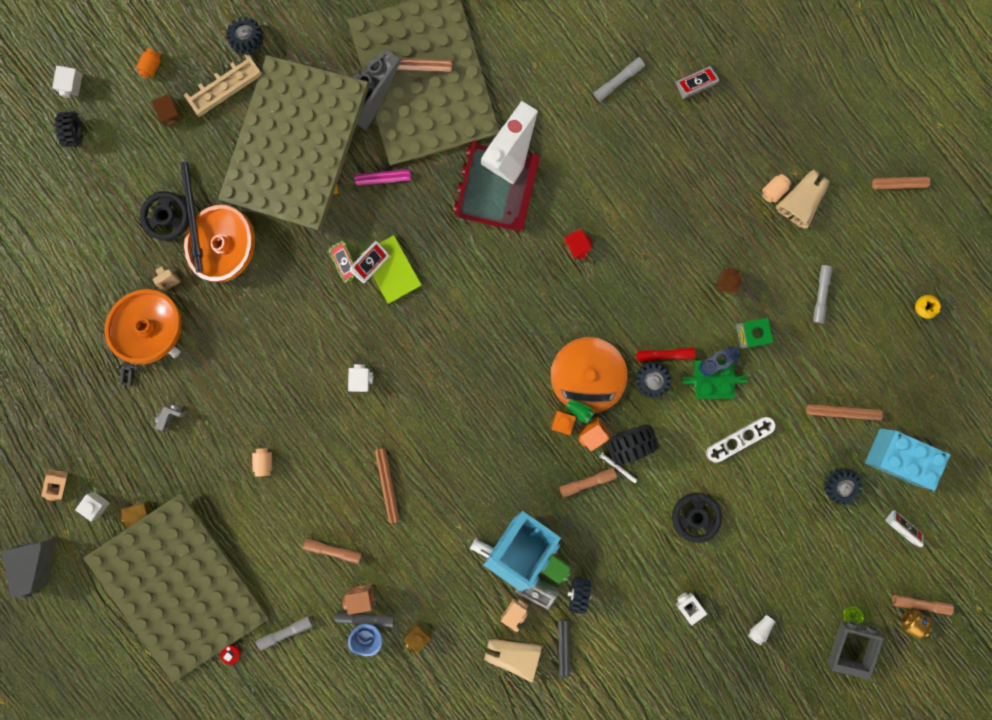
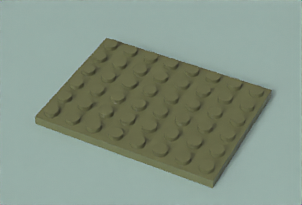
[348,0,499,167]
[218,55,370,232]
[83,492,269,683]

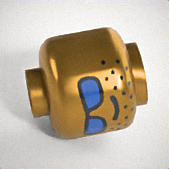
[901,610,932,639]

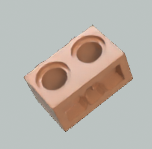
[342,584,376,615]

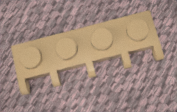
[184,54,262,117]

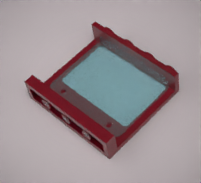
[453,140,540,233]

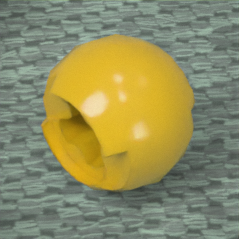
[915,295,941,319]

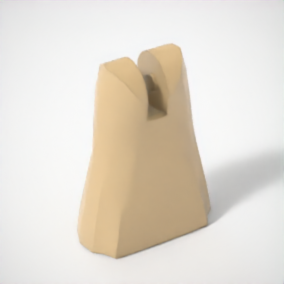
[776,169,830,228]
[484,639,542,682]

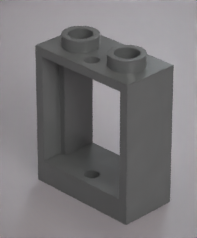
[828,620,884,680]

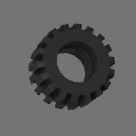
[606,424,660,465]

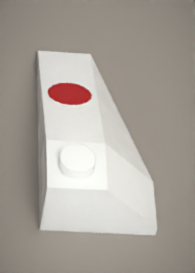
[481,101,538,185]

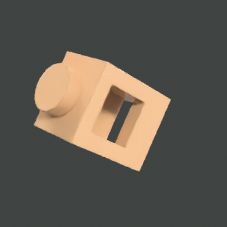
[41,469,68,501]
[501,599,529,632]

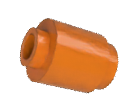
[136,48,162,79]

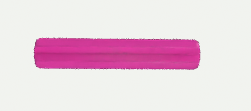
[354,170,411,185]

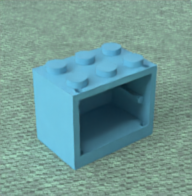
[865,429,950,491]
[483,511,561,592]

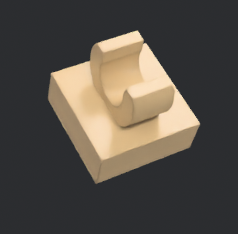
[153,266,180,292]

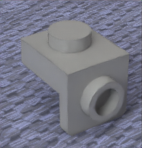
[155,404,186,431]

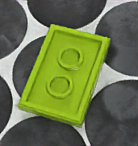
[361,235,422,304]

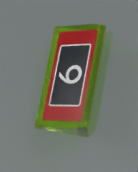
[328,240,357,284]

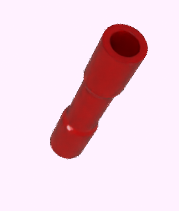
[636,347,695,362]

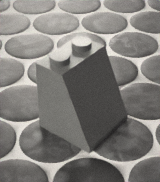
[2,537,56,599]

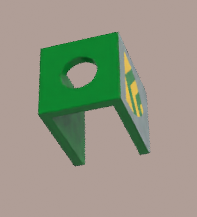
[736,318,773,348]

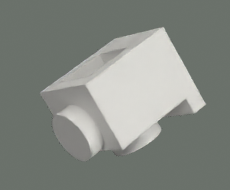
[676,593,707,625]

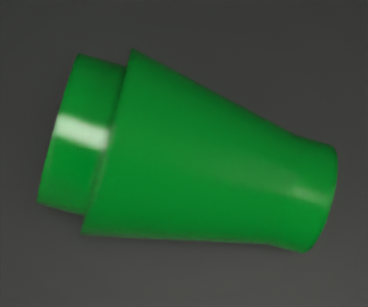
[566,398,595,424]

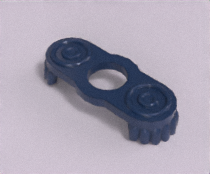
[699,346,740,377]

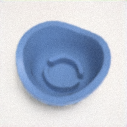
[348,623,382,656]

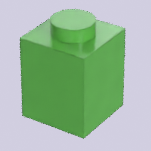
[541,554,571,584]

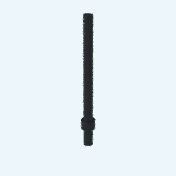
[181,162,204,273]

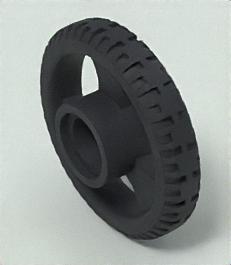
[140,191,189,241]
[672,492,722,543]

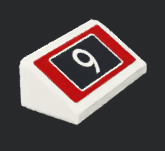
[350,241,390,283]
[885,510,924,547]

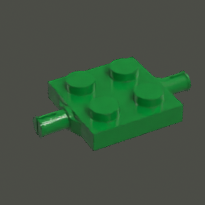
[681,360,748,400]

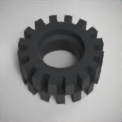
[55,111,83,147]

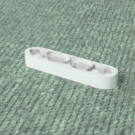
[706,417,775,462]

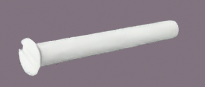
[599,452,638,483]

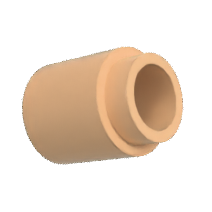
[762,174,791,203]
[252,448,272,476]

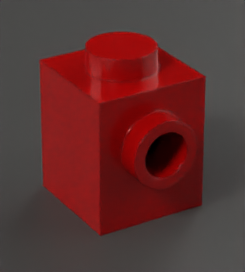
[563,228,593,260]

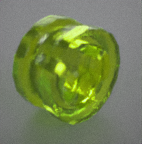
[844,606,864,624]

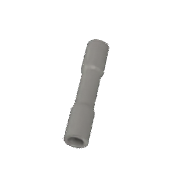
[593,57,645,102]
[813,265,833,324]
[256,616,313,651]

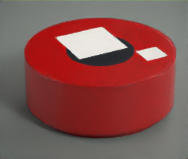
[220,644,241,665]

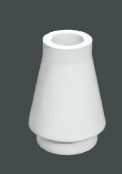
[748,615,775,645]

